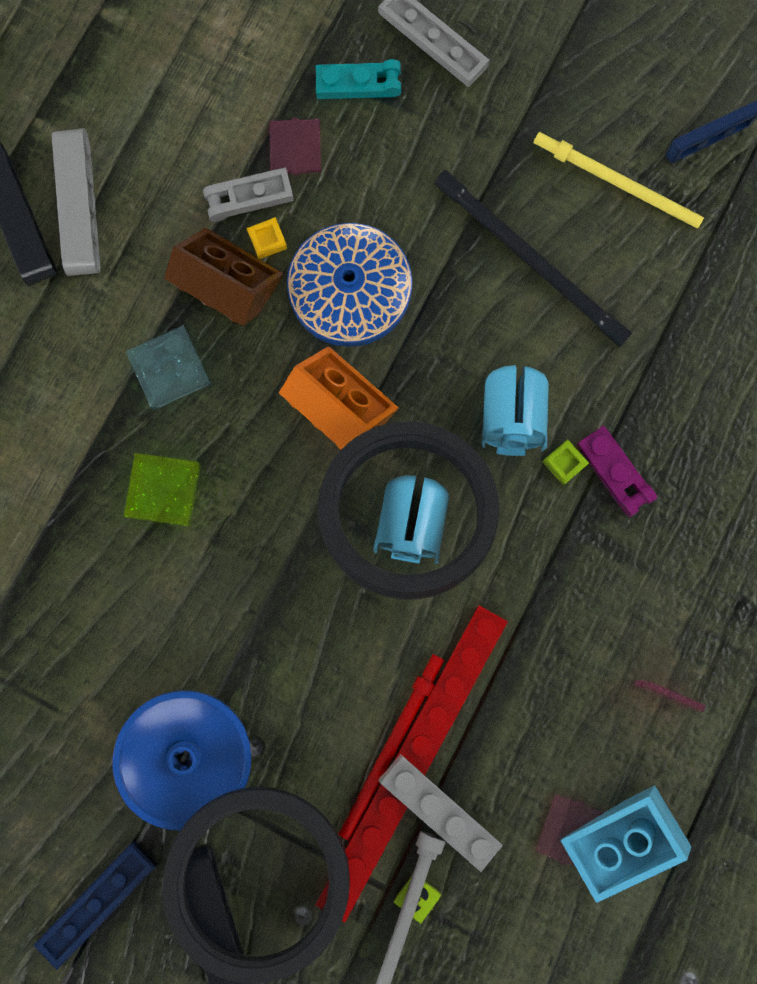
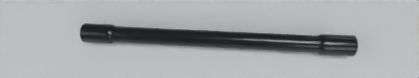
[434,170,632,347]

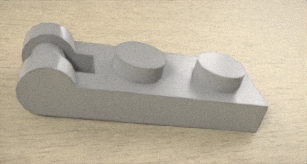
[203,167,294,222]

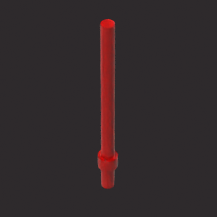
[338,654,444,841]

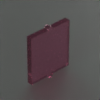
[269,117,321,176]
[634,679,706,712]
[535,794,604,866]

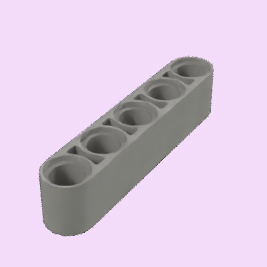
[52,128,101,277]

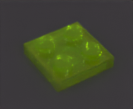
[124,453,201,527]

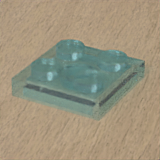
[126,325,211,410]

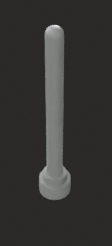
[376,831,446,984]

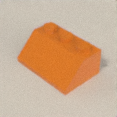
[279,346,399,450]

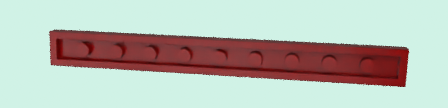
[315,605,508,923]

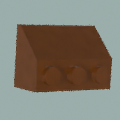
[164,228,284,326]

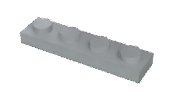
[378,0,490,87]
[378,754,503,872]

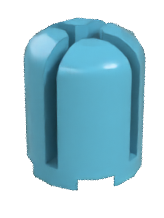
[482,365,549,456]
[373,475,449,564]

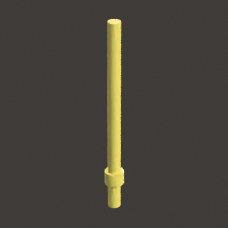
[534,132,704,229]

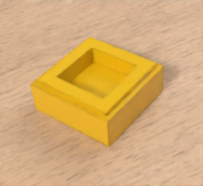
[247,217,287,259]

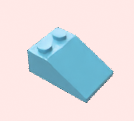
[561,785,691,903]

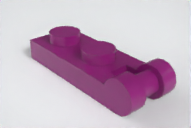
[576,425,657,517]

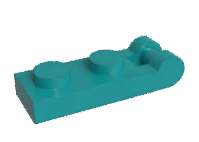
[316,59,401,99]

